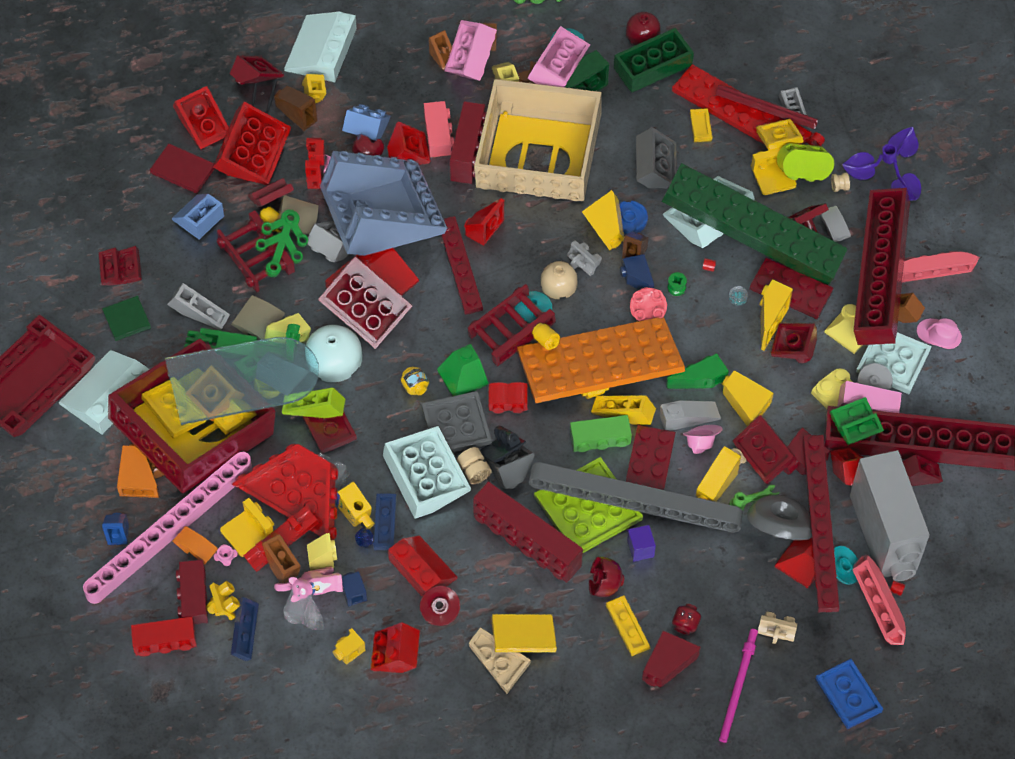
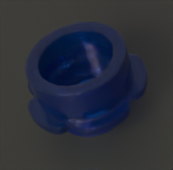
[355,528,373,547]

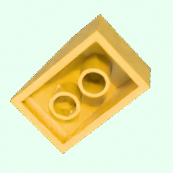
[760,279,793,351]

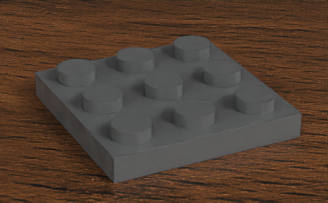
[422,391,492,453]

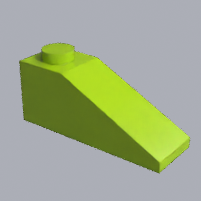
[282,388,345,418]

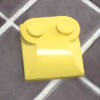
[824,304,863,354]
[811,368,853,409]

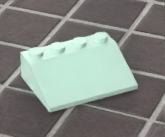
[284,12,357,82]
[663,176,755,248]
[59,350,150,435]
[383,426,471,519]

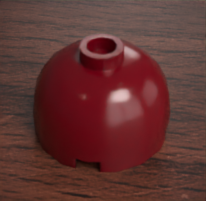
[626,12,661,46]
[589,556,625,597]

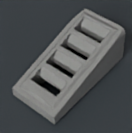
[778,87,807,123]

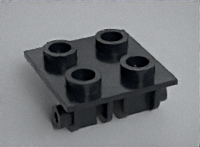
[480,425,526,463]

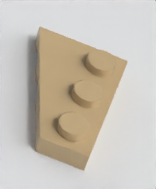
[469,627,531,694]

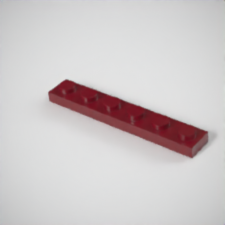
[441,216,483,315]

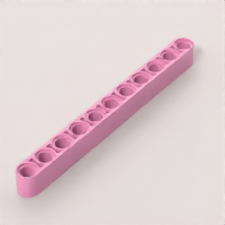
[83,452,252,604]

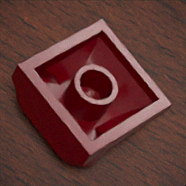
[771,323,817,363]

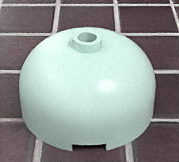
[305,325,362,382]

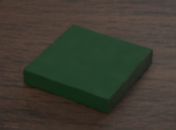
[102,296,151,341]

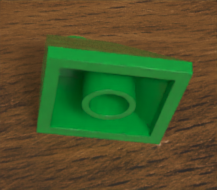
[437,344,488,397]

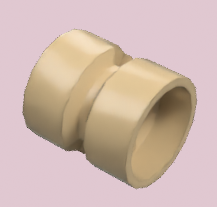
[457,447,492,484]

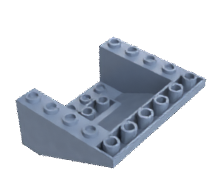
[320,151,447,256]

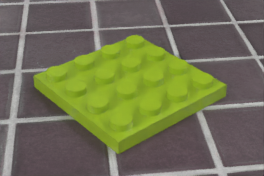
[534,457,643,553]

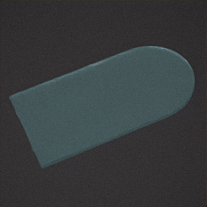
[165,337,319,425]

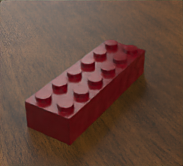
[473,481,583,583]

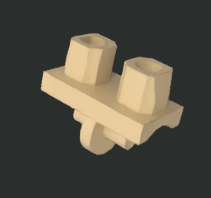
[758,611,797,644]

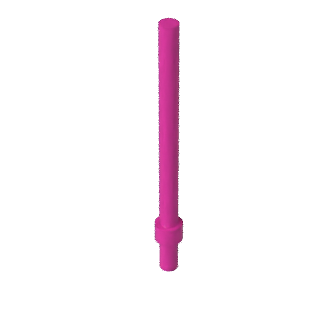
[719,629,758,743]

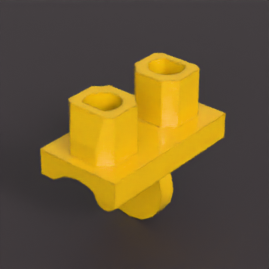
[207,581,240,620]

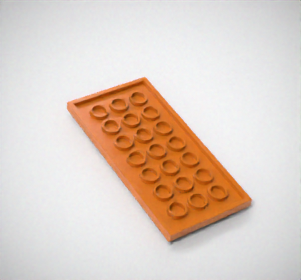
[517,316,685,403]

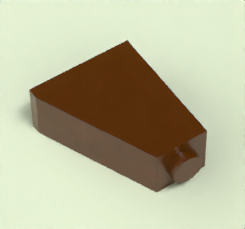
[274,86,317,131]

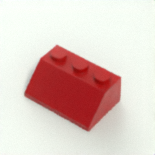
[388,535,458,596]

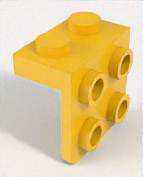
[751,148,797,195]
[220,498,274,557]

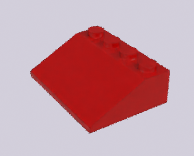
[213,102,291,185]
[325,248,419,295]

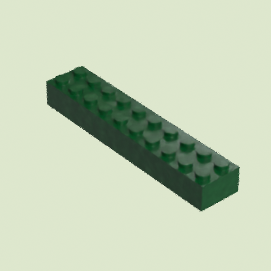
[661,163,848,285]

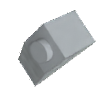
[167,283,230,330]
[660,400,721,431]

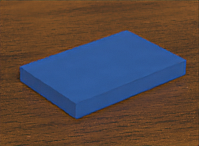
[815,659,883,729]

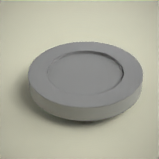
[857,363,893,390]

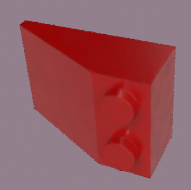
[173,86,229,150]

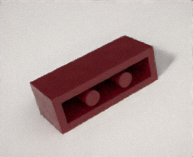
[176,560,208,624]

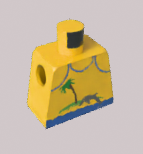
[336,481,375,531]

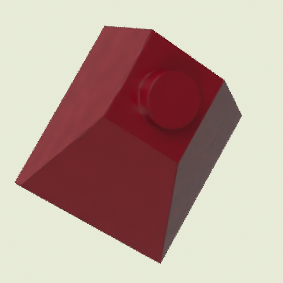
[230,55,284,84]

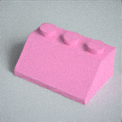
[445,20,497,81]

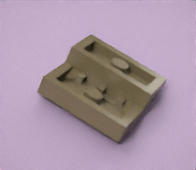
[278,195,319,237]
[231,295,285,341]

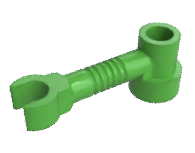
[729,485,780,511]

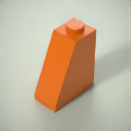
[117,444,159,498]

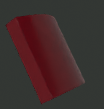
[248,178,294,206]
[99,246,142,285]

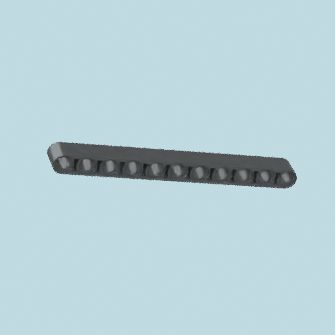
[529,462,743,532]

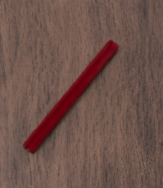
[716,85,818,129]

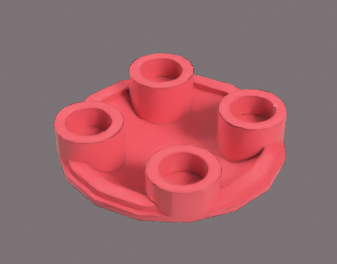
[630,287,667,321]

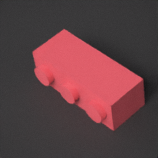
[424,101,454,157]

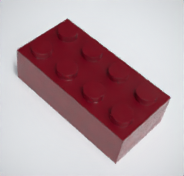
[450,101,487,184]

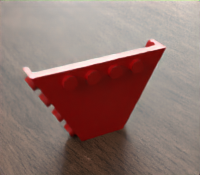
[232,444,338,540]

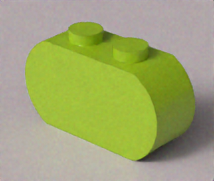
[777,143,834,182]

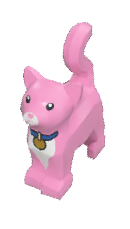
[274,567,343,602]

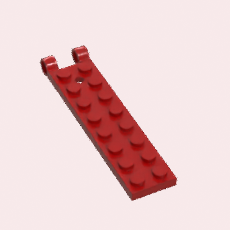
[672,64,825,146]

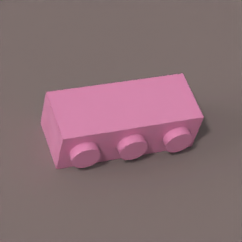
[838,381,902,413]

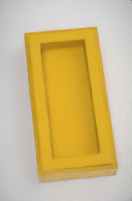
[690,108,712,142]

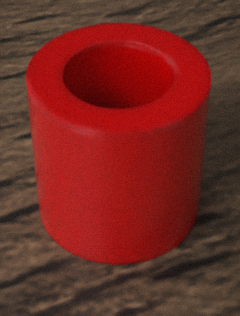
[702,258,716,272]
[890,581,906,596]

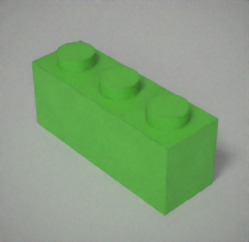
[570,415,632,452]

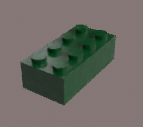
[614,28,694,93]

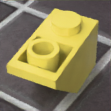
[492,62,519,82]
[264,313,311,345]
[307,533,337,571]

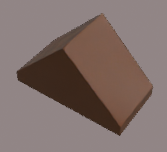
[429,30,452,70]

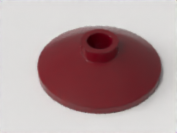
[420,586,460,626]

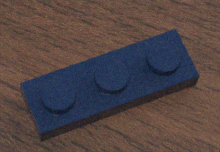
[374,493,396,550]
[231,597,259,661]

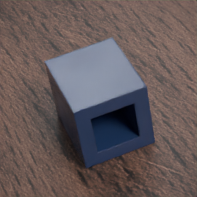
[342,571,367,607]

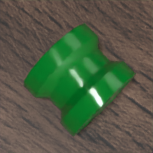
[667,272,687,296]

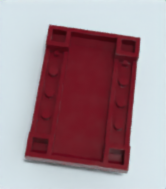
[0,314,95,437]

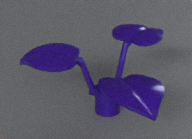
[842,127,921,200]

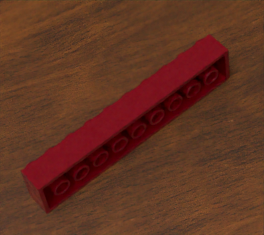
[853,188,910,345]
[824,406,1015,471]

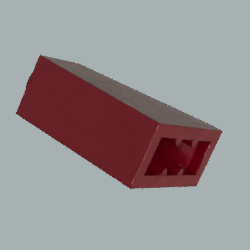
[642,631,701,688]

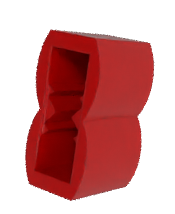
[489,382,528,414]

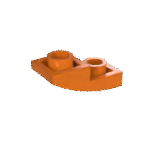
[173,526,218,565]

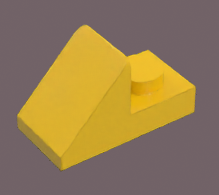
[214,399,256,435]

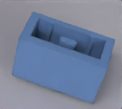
[342,104,391,140]
[172,194,224,239]

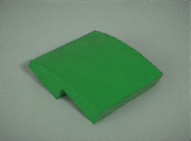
[829,397,884,445]

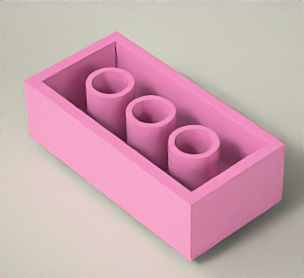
[528,26,590,87]

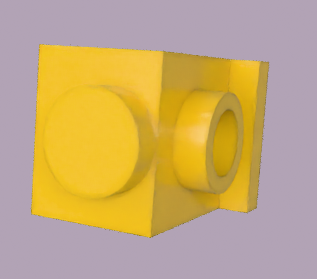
[302,74,326,103]
[332,628,366,665]

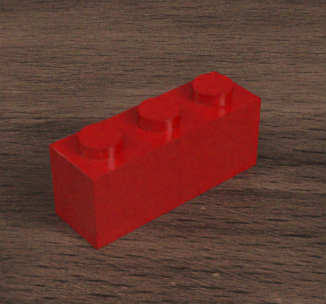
[131,617,197,656]

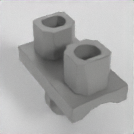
[567,241,602,276]

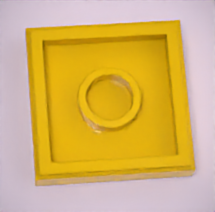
[756,119,803,151]

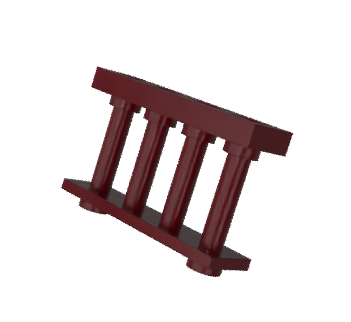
[216,210,295,293]
[468,284,556,367]

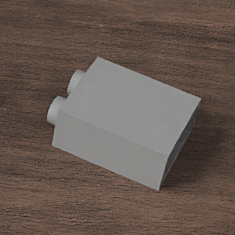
[850,450,930,581]

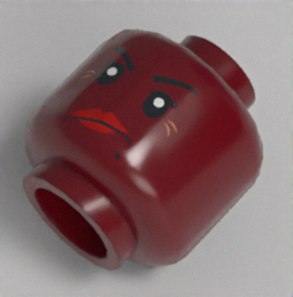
[672,603,701,635]

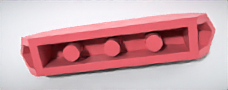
[902,251,980,282]
[853,555,906,645]

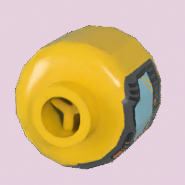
[401,366,429,396]

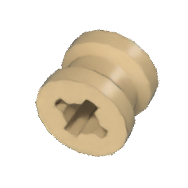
[831,172,850,192]

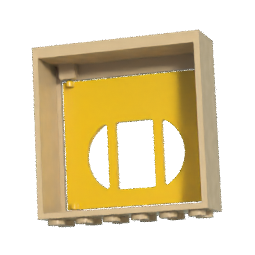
[474,79,601,201]

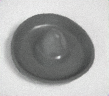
[747,495,812,540]

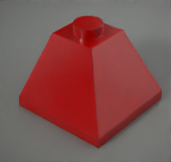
[387,122,431,165]
[464,198,504,246]
[774,538,815,588]

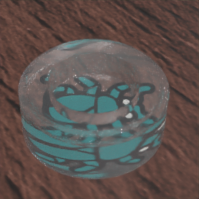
[729,286,748,305]

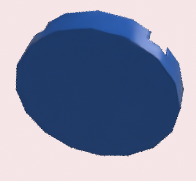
[619,201,648,234]

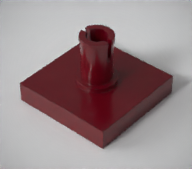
[788,203,829,233]

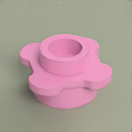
[214,544,238,566]

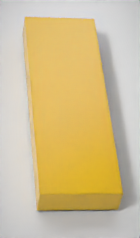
[606,595,650,657]

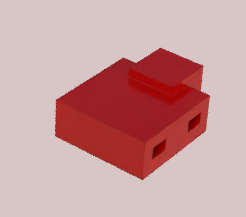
[305,138,325,189]

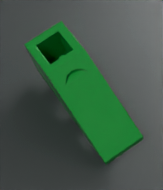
[666,354,729,389]

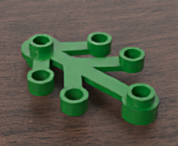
[255,210,309,277]

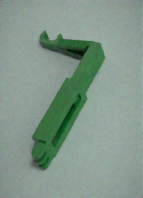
[184,324,301,363]

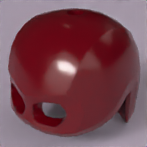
[352,134,384,156]

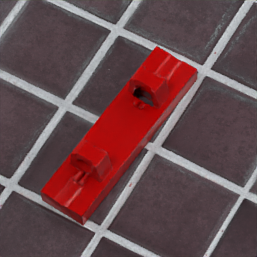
[243,506,319,572]

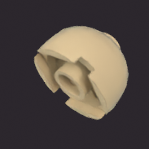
[541,261,577,299]

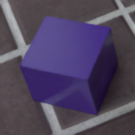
[627,525,656,562]

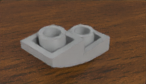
[820,206,851,242]

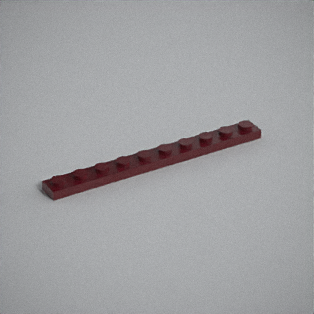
[803,435,839,612]

